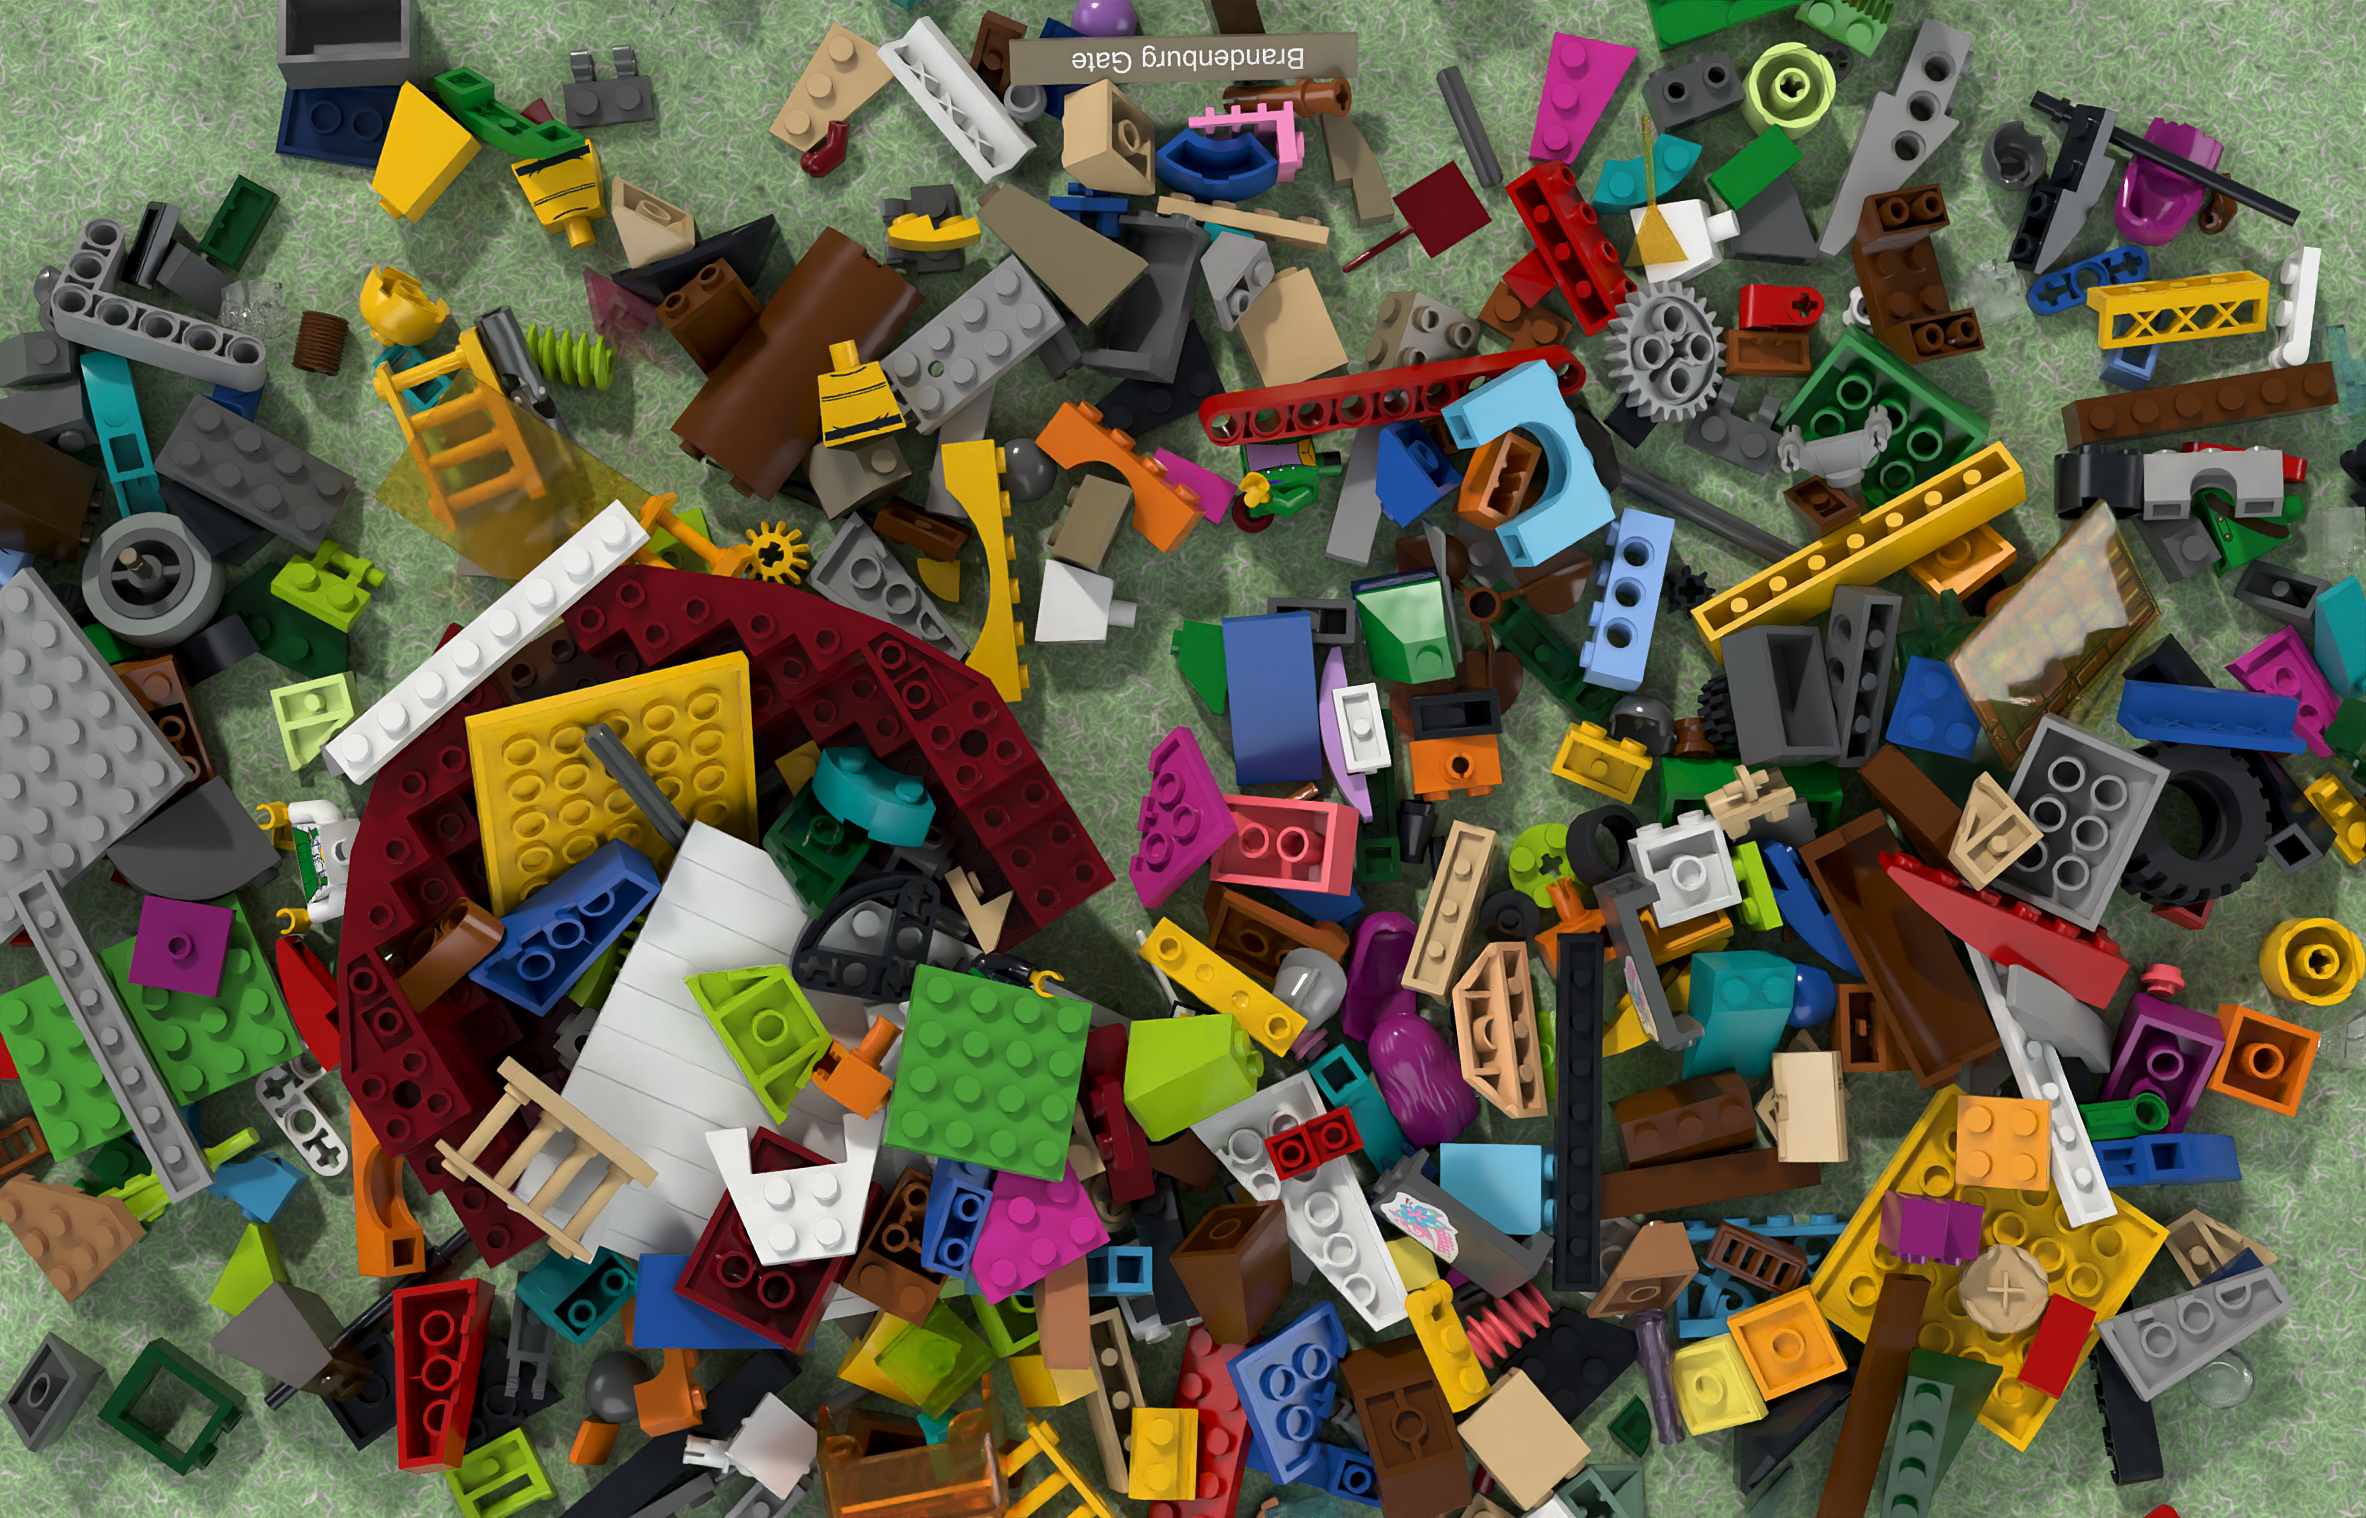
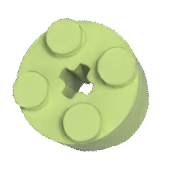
[1740,42,1836,140]

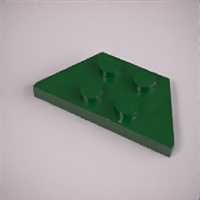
[205,562,350,680]
[762,777,876,921]

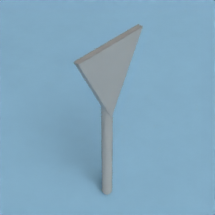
[1421,517,1464,663]

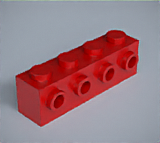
[1504,159,1637,338]

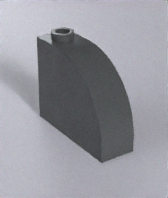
[105,775,283,905]

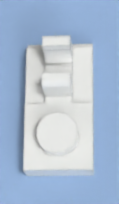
[1332,683,1391,775]

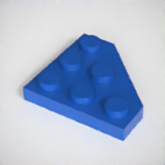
[1225,1301,1348,1485]

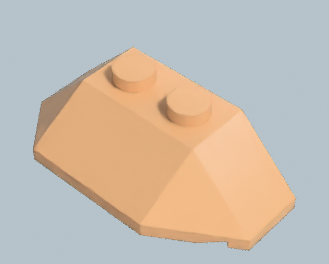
[1452,942,1548,1119]

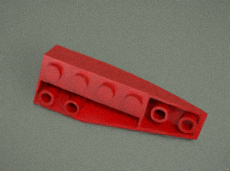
[1877,851,2130,1010]

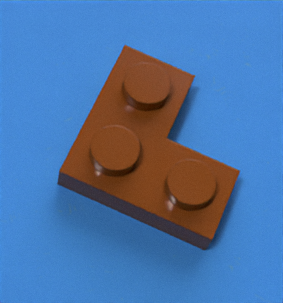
[1476,281,1573,352]

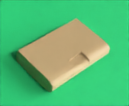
[1771,1050,1848,1162]

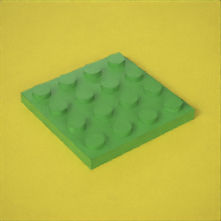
[882,964,1093,1183]

